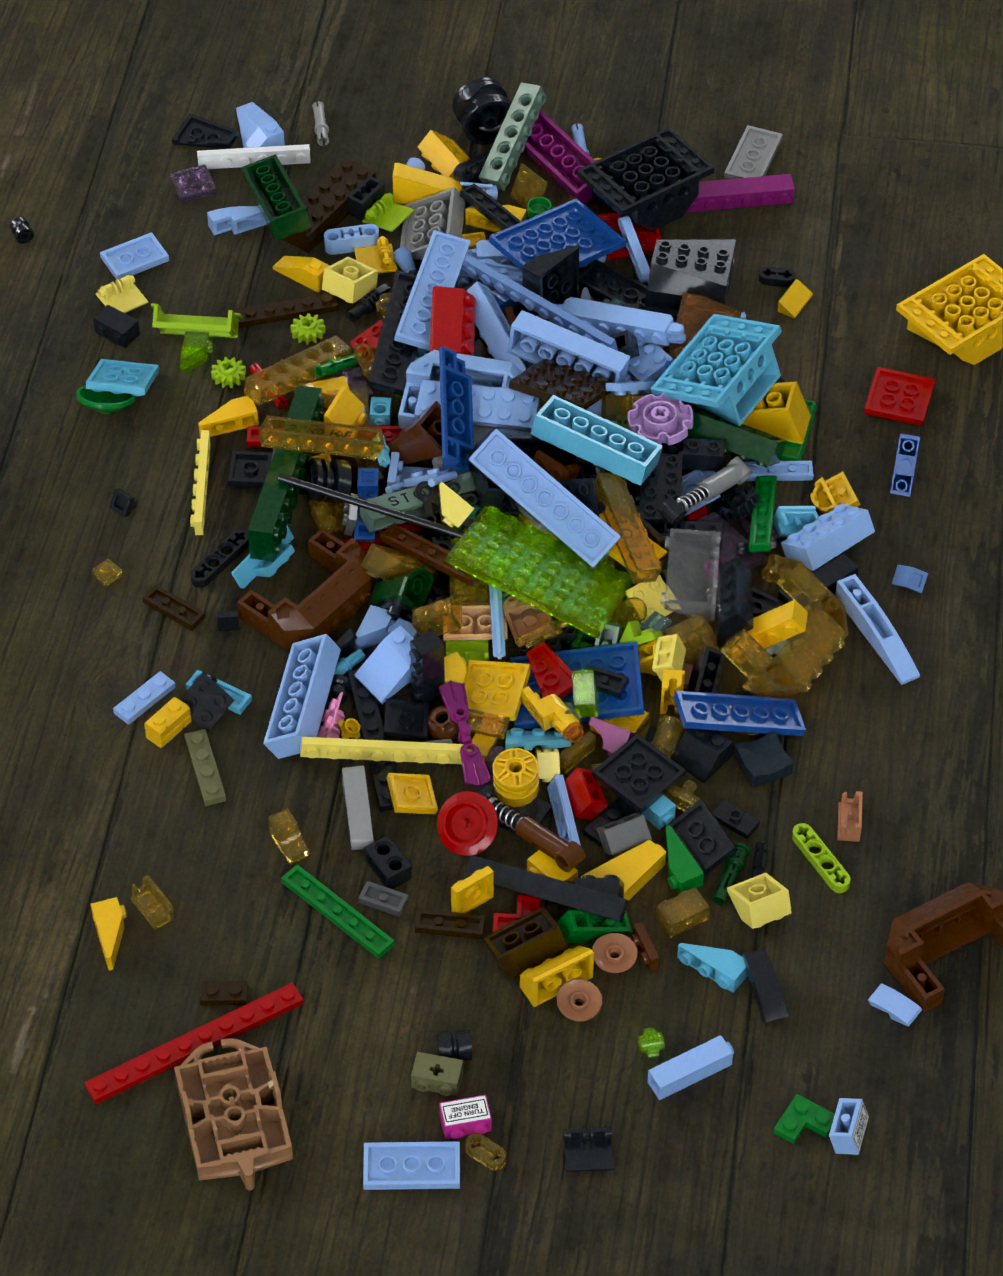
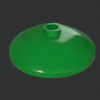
[76,385,136,414]

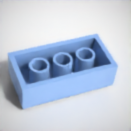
[781,504,875,571]

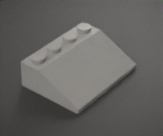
[400,187,466,260]

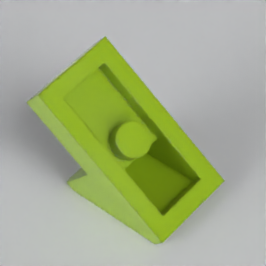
[619,621,663,647]

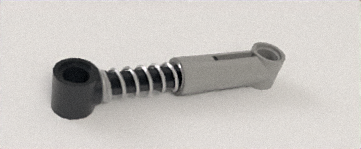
[657,456,753,526]

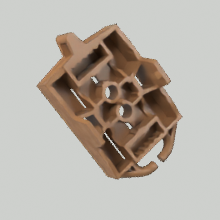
[174,1038,293,1190]

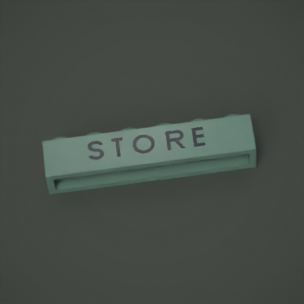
[360,471,479,532]

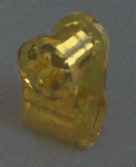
[354,343,376,379]
[761,554,803,585]

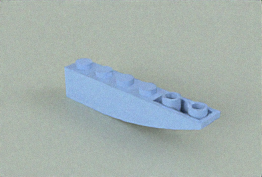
[835,574,920,685]

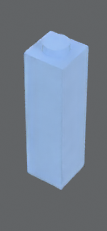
[647,1035,734,1100]

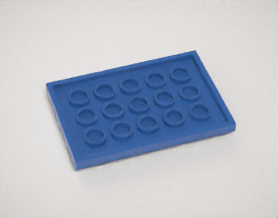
[489,198,626,271]
[510,641,645,729]

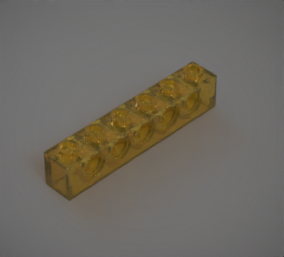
[244,335,351,406]

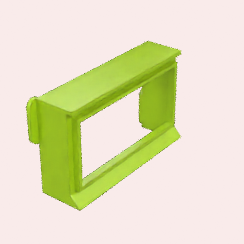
[151,303,243,338]

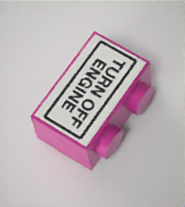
[439,1095,492,1139]

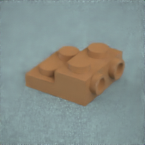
[503,590,557,645]

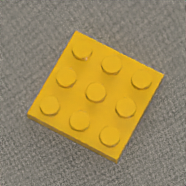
[463,660,532,721]

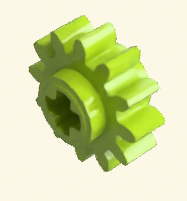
[290,313,326,345]
[211,357,246,388]

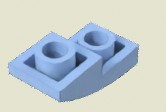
[868,983,922,1027]

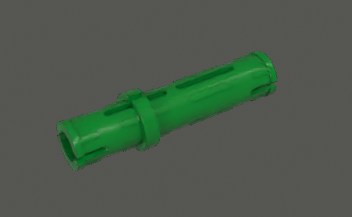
[314,352,363,378]

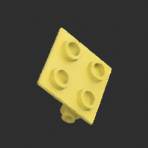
[96,275,149,313]
[625,573,680,627]

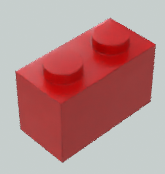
[564,767,608,821]

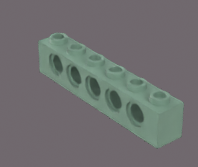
[478,82,546,191]

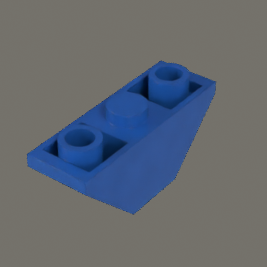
[890,433,921,497]

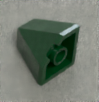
[370,567,434,615]

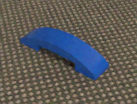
[354,468,379,542]

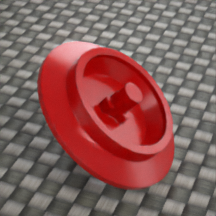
[437,791,498,856]

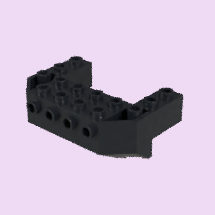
[471,429,606,509]
[634,438,724,558]

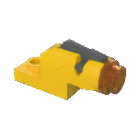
[521,686,584,742]

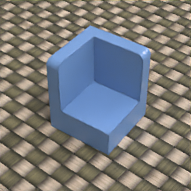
[892,565,928,593]

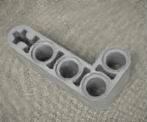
[342,765,374,851]

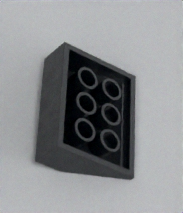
[522,246,580,324]

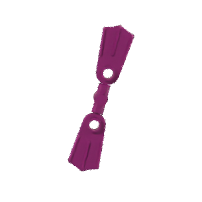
[438,680,492,787]

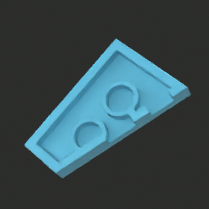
[505,728,571,750]

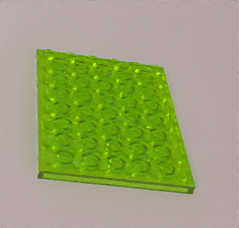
[445,505,634,639]

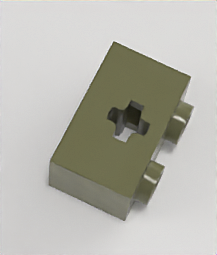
[411,1052,463,1096]

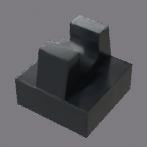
[109,488,138,517]

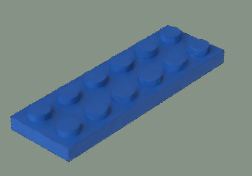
[674,691,806,736]

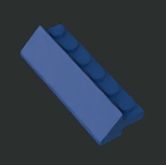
[439,346,474,474]

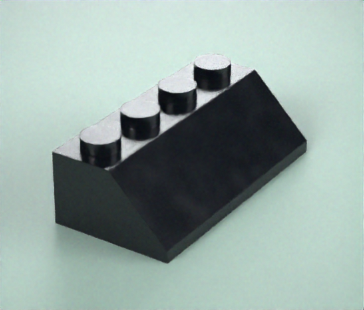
[716,557,754,647]

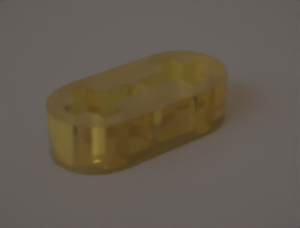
[465,1133,506,1170]

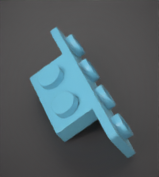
[232,526,295,588]

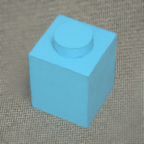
[642,795,676,830]

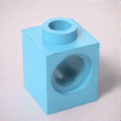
[369,397,392,426]

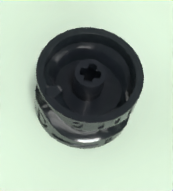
[452,78,511,145]

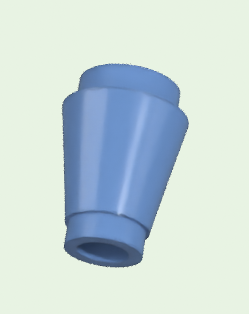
[393,247,417,275]

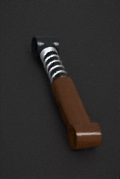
[474,784,586,872]

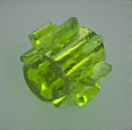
[638,1027,665,1058]

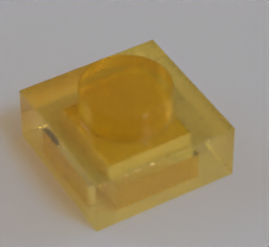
[92,559,122,586]

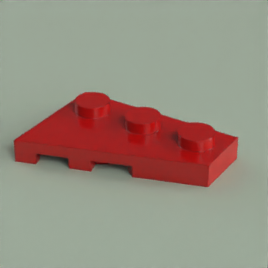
[526,642,581,699]

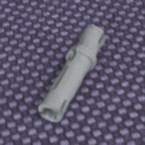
[312,101,329,146]

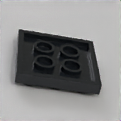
[592,734,686,814]

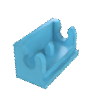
[773,506,819,537]

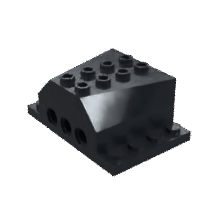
[577,127,715,231]
[644,239,736,332]

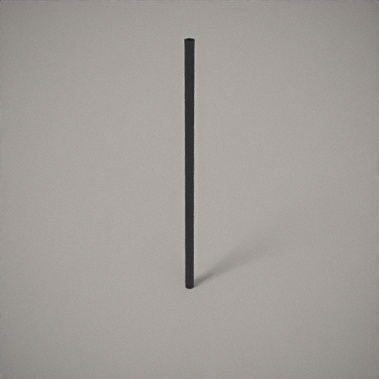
[278,473,517,556]

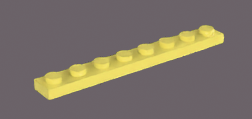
[300,737,477,765]

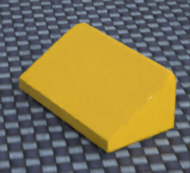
[777,279,813,319]

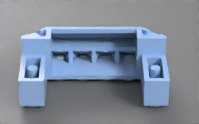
[398,350,522,429]

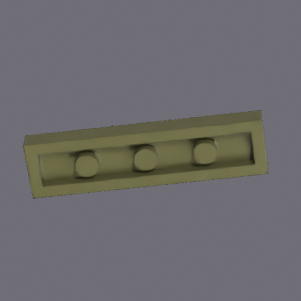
[184,729,226,806]

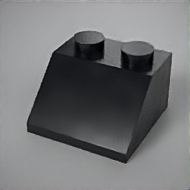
[670,728,733,783]

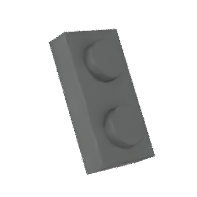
[341,493,359,536]
[358,881,409,917]

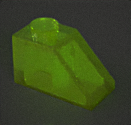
[180,331,213,373]

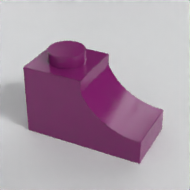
[588,716,636,756]

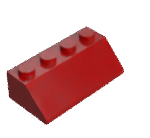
[430,286,476,356]

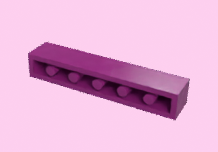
[686,174,795,212]

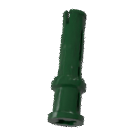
[712,842,751,906]

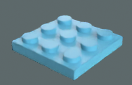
[86,359,159,396]

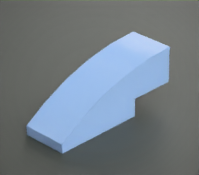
[207,206,267,235]

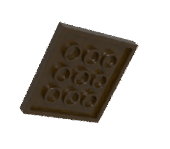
[509,359,613,410]

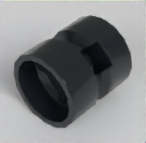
[437,1029,472,1061]

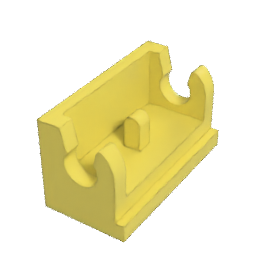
[652,634,686,681]

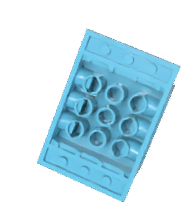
[650,314,782,426]

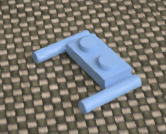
[385,467,458,494]

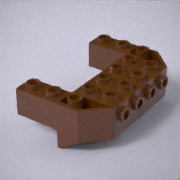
[237,529,371,650]
[884,882,1003,1014]

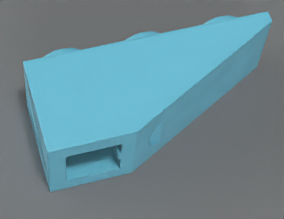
[677,943,748,993]

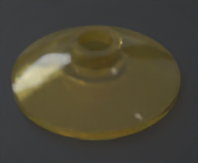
[611,597,647,635]

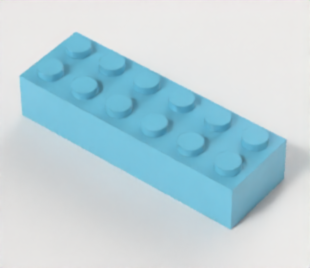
[531,395,663,486]

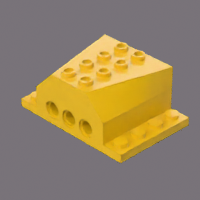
[896,254,1003,365]

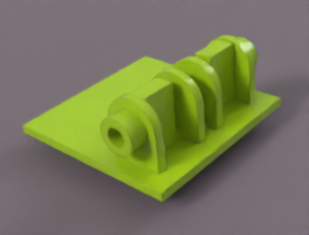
[362,193,415,232]

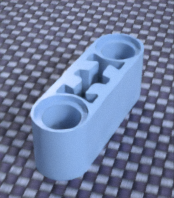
[324,224,379,255]

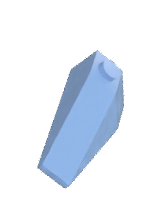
[236,102,285,148]

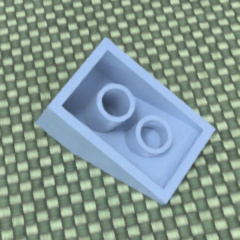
[355,625,414,704]

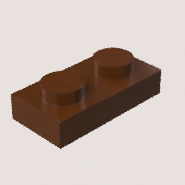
[631,922,659,973]

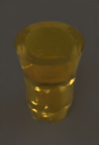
[651,716,687,758]

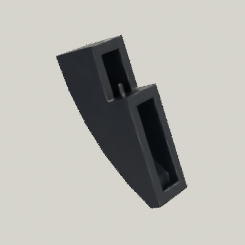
[743,949,788,1022]

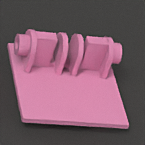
[317,692,345,738]

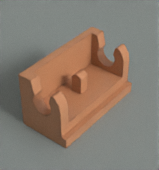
[837,791,863,842]

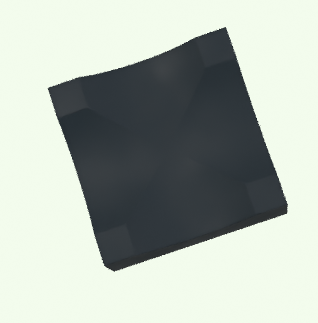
[734,731,794,787]

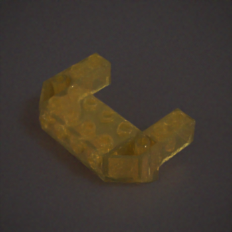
[720,561,849,698]

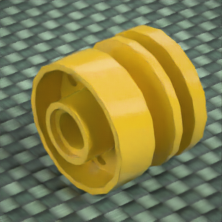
[493,748,539,807]

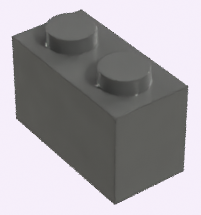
[597,813,652,857]

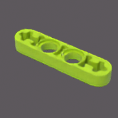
[792,823,850,893]

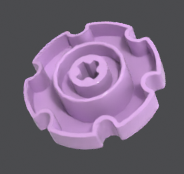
[628,393,693,445]

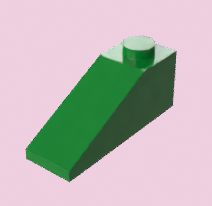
[665,825,704,896]
[556,910,632,943]

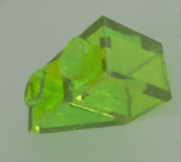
[572,669,599,718]

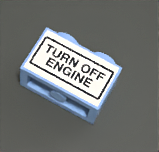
[829,1098,869,1155]

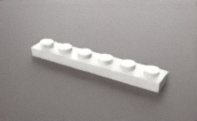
[197,144,310,170]

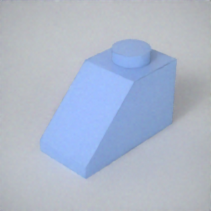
[355,605,396,650]

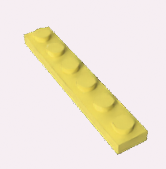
[190,430,211,535]

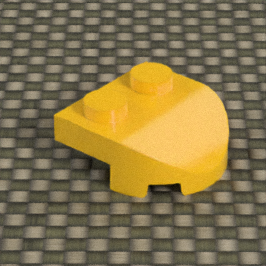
[810,471,861,514]

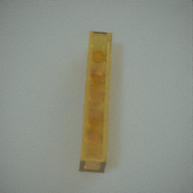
[259,415,385,460]
[595,472,662,584]

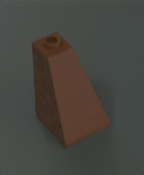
[386,401,442,465]

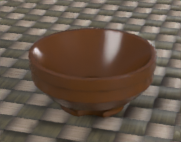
[428,704,463,741]

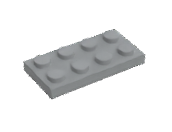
[724,125,783,179]

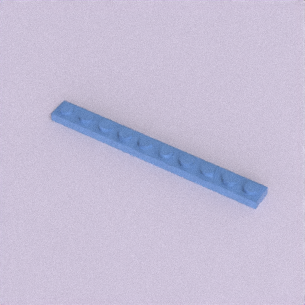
[464,255,618,351]

